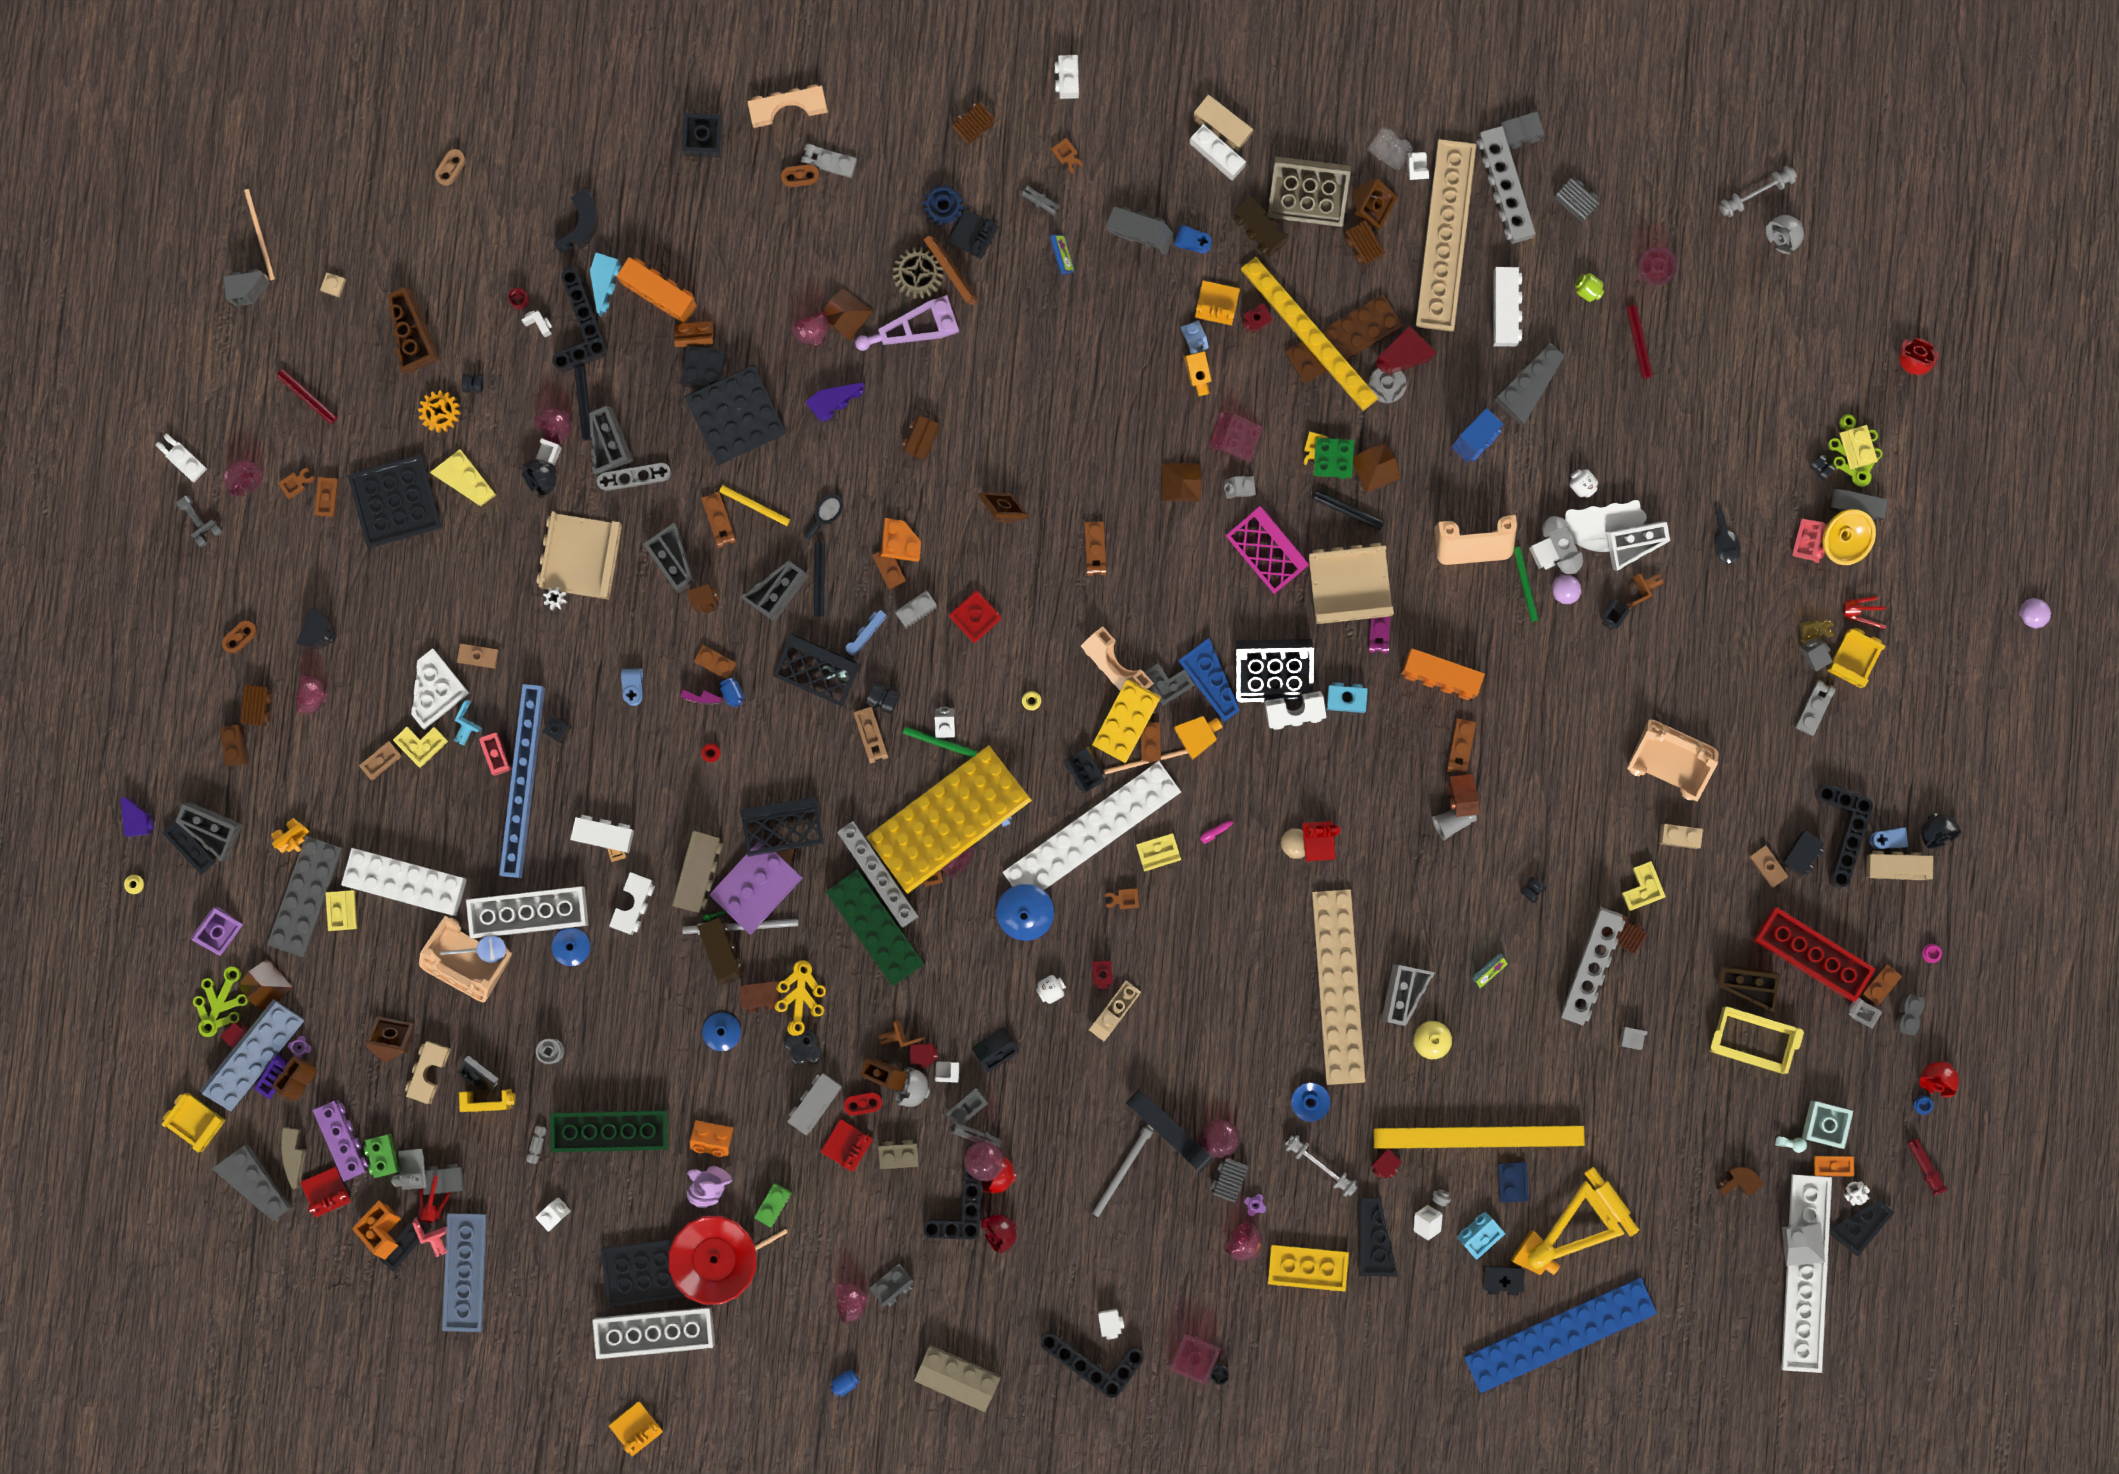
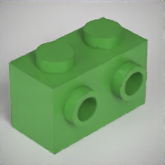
[364,1134,400,1178]

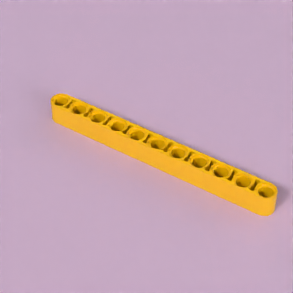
[1374,1126,1585,1148]

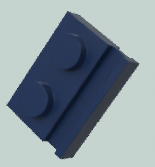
[1498,1162,1529,1203]

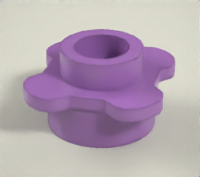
[288,1036,311,1058]
[1245,1194,1266,1216]

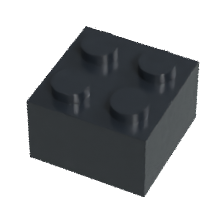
[682,113,724,158]
[681,346,727,389]

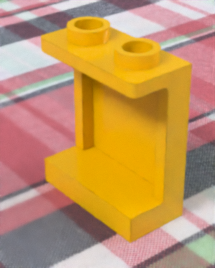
[1827,628,1885,688]
[459,1089,515,1112]
[162,1093,226,1152]

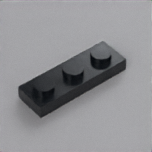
[162,820,217,875]
[379,1214,433,1272]

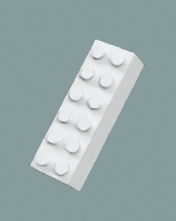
[341,848,467,916]
[466,887,589,939]
[593,1306,715,1359]

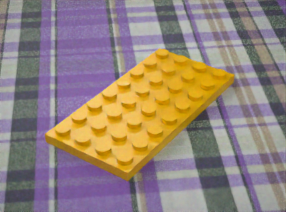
[866,745,1031,894]

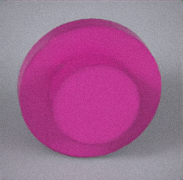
[1922,944,1942,963]

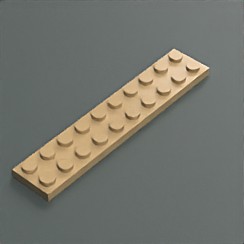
[1416,140,1476,332]
[1312,890,1365,1085]

